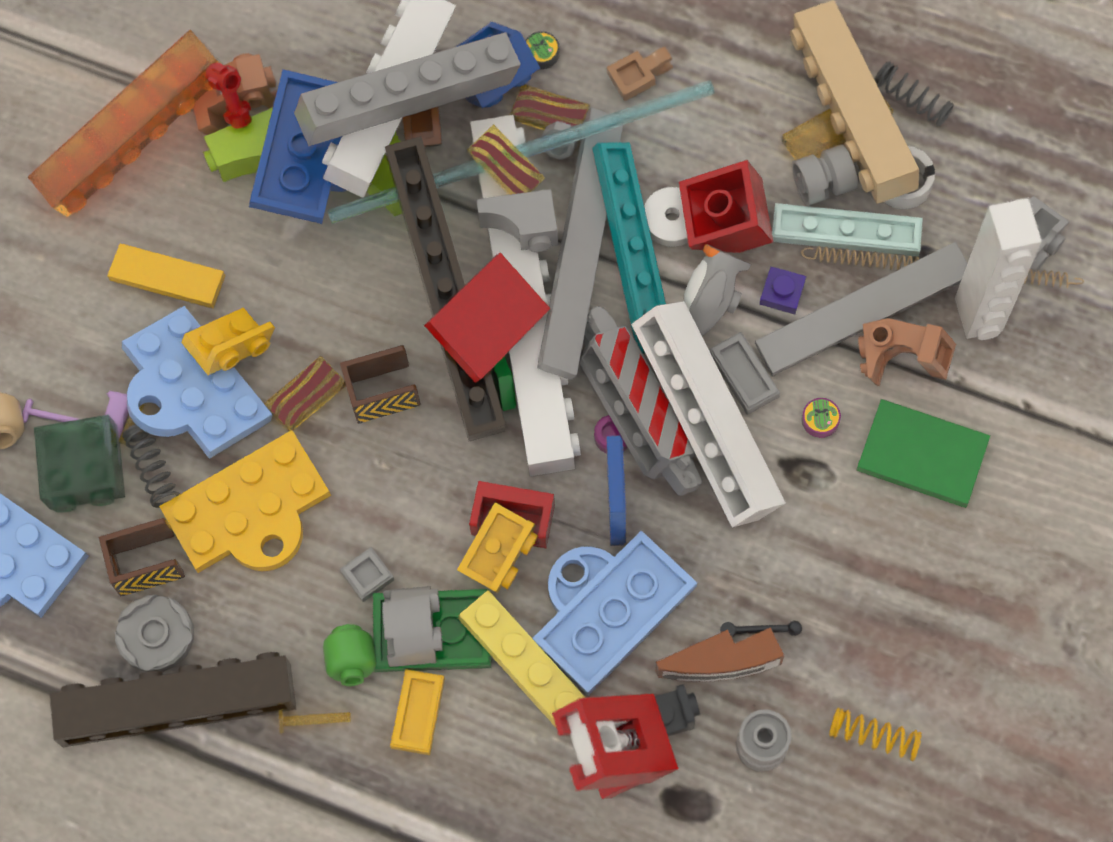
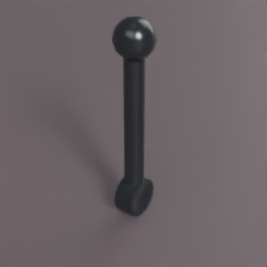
[720,620,802,637]

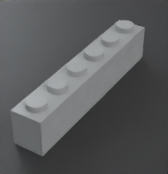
[294,32,521,146]

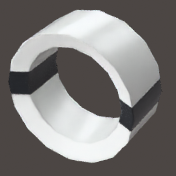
[884,146,935,210]

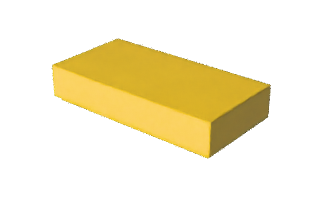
[390,669,445,755]

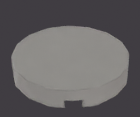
[115,595,194,672]

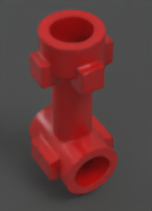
[206,62,252,129]

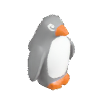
[684,244,752,337]

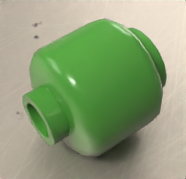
[323,624,376,686]

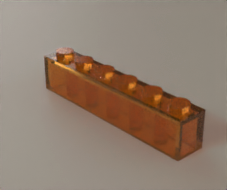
[28,29,222,217]

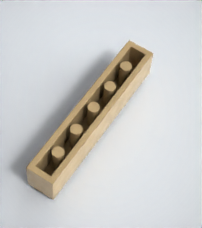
[790,0,919,204]

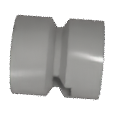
[792,145,858,206]
[736,710,791,771]

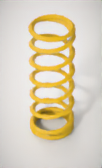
[829,707,922,762]

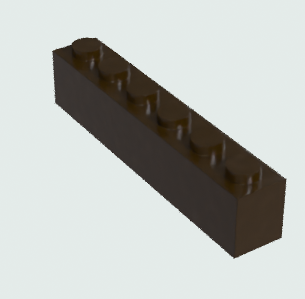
[50,652,297,748]

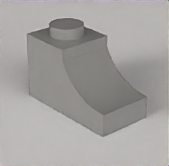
[476,189,558,252]

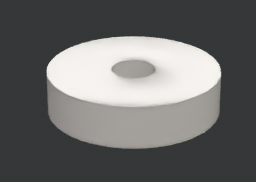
[644,187,688,247]

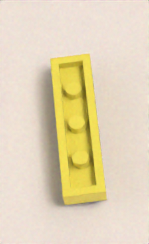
[458,590,586,729]

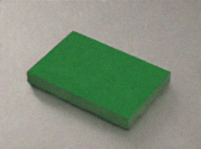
[856,399,990,508]
[373,589,492,672]

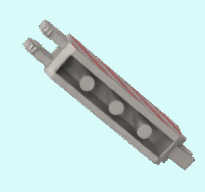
[579,306,702,496]

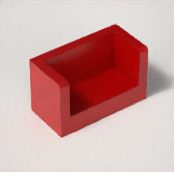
[469,481,555,549]

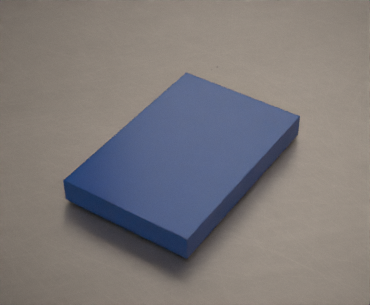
[607,436,626,546]

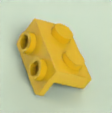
[457,503,538,593]

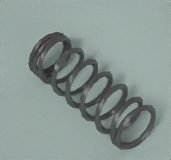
[874,61,954,127]
[122,424,180,508]

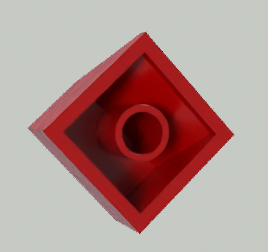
[679,160,773,253]

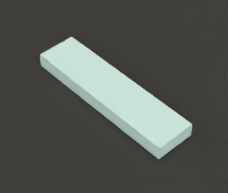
[772,203,923,257]

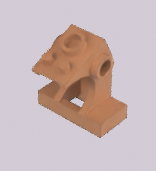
[183,53,277,135]
[858,318,956,386]

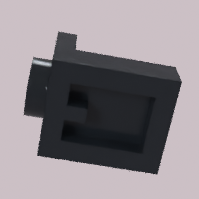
[655,684,700,736]

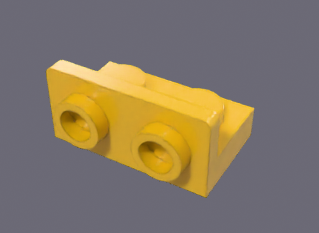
[181,307,275,375]

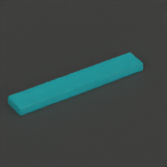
[592,142,666,354]

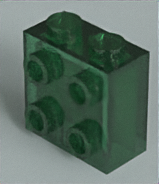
[34,414,125,513]

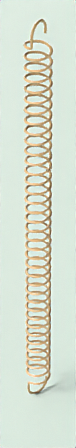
[801,246,1084,288]

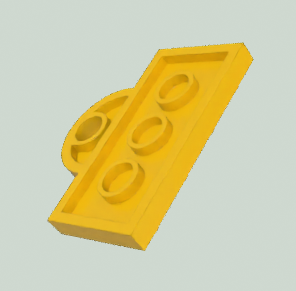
[159,430,331,573]

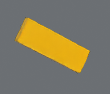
[107,243,225,309]

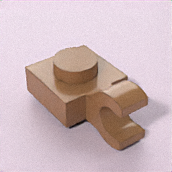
[606,47,673,102]

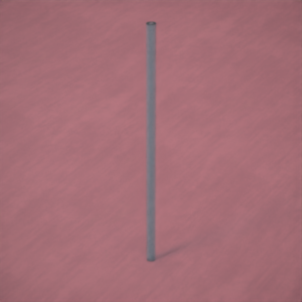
[327,80,715,224]

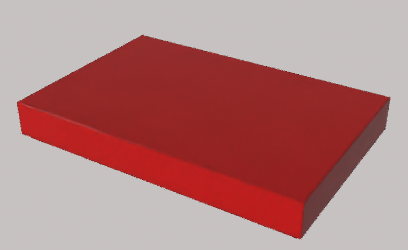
[424,252,551,383]

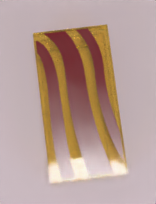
[510,84,590,140]
[466,124,545,195]
[264,355,346,432]

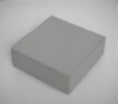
[340,547,394,602]

